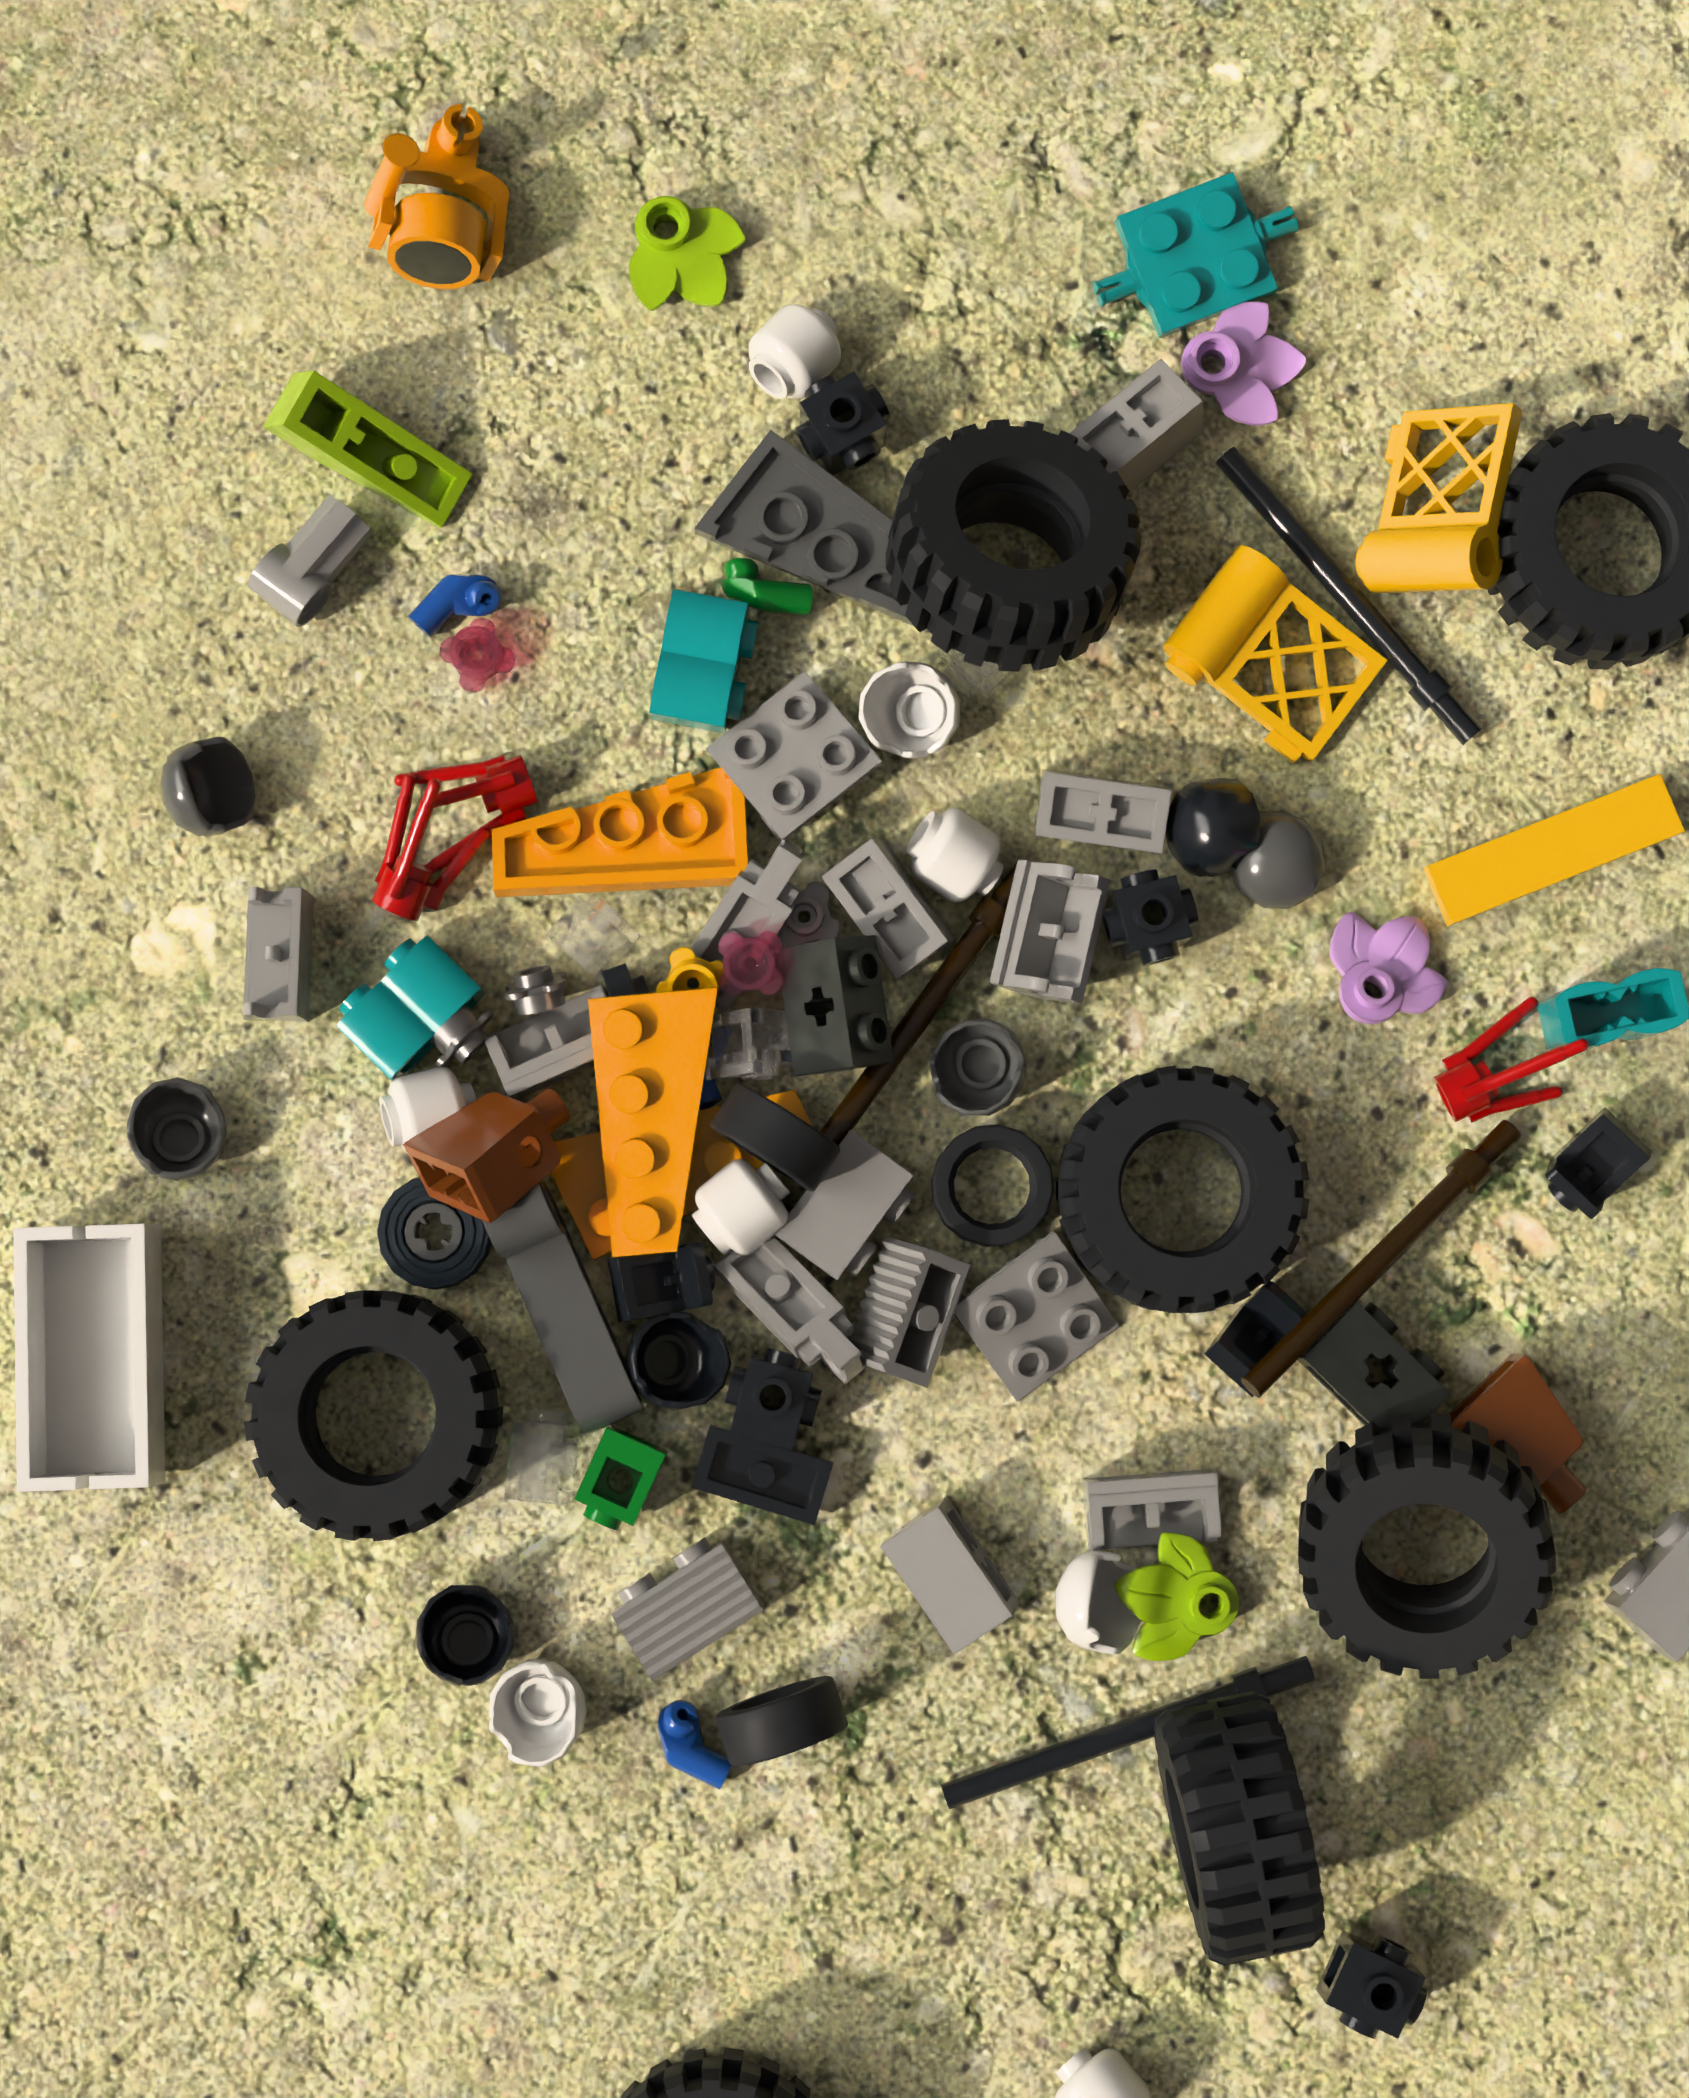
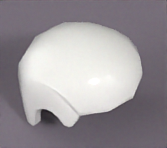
[859,661,961,759]
[1055,1550,1140,1654]
[489,1659,587,1767]

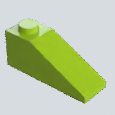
[263,370,472,528]

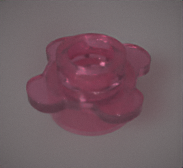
[440,618,515,693]
[718,931,783,996]

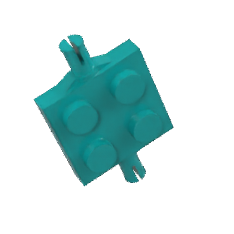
[1092,172,1299,339]

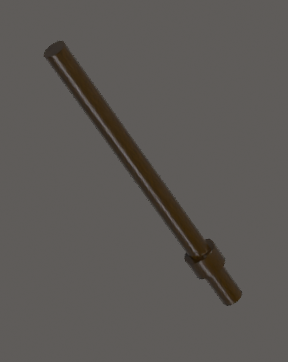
[820,860,1018,1146]
[1241,1120,1521,1398]

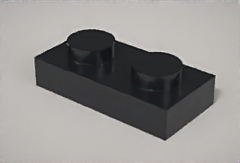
[691,1424,834,1525]

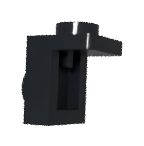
[1545,1107,1652,1219]
[607,1242,715,1323]
[1204,1281,1308,1397]

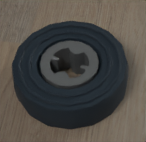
[377,1177,492,1290]

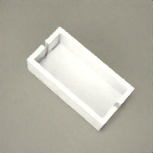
[13,1224,166,1492]

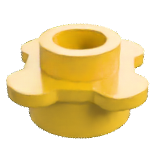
[656,947,730,1013]

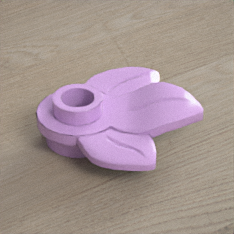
[1181,302,1306,426]
[1329,911,1448,1024]

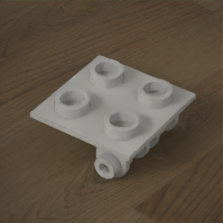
[706,671,883,840]
[954,1231,1120,1402]

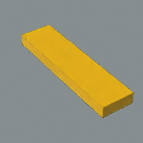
[1423,773,1685,927]

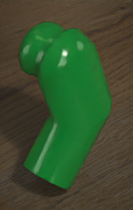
[721,558,813,615]

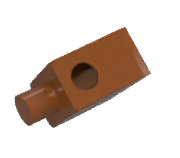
[403,1088,570,1223]
[1447,1354,1587,1514]

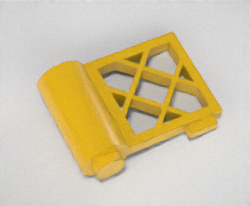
[1355,403,1523,593]
[1163,545,1387,764]

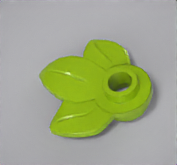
[628,196,745,311]
[1113,1532,1239,1661]

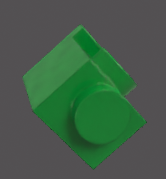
[574,1425,669,1531]

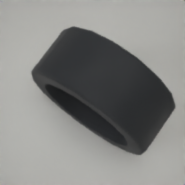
[710,1083,840,1191]
[931,1124,1054,1247]
[715,1676,848,1767]

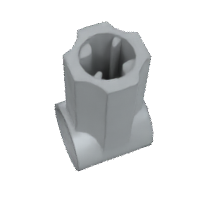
[248,494,374,627]

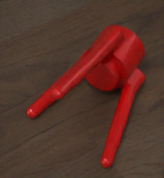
[394,755,538,876]
[371,774,490,921]
[1433,997,1589,1123]

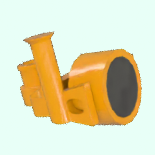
[364,104,509,289]

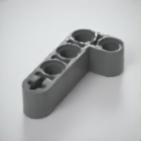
[482,1180,644,1436]

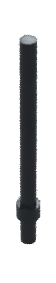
[1216,446,1482,745]
[941,1656,1315,1809]

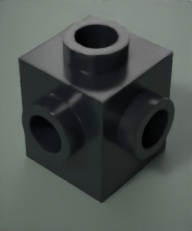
[795,371,890,476]
[1102,869,1199,966]
[725,1347,822,1450]
[1316,1930,1427,2039]

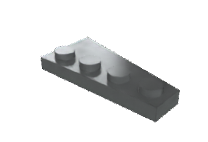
[694,430,932,634]

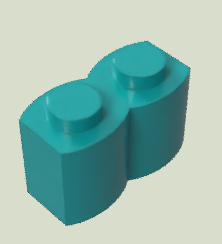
[649,589,759,734]
[336,935,485,1081]
[1537,968,1689,1050]

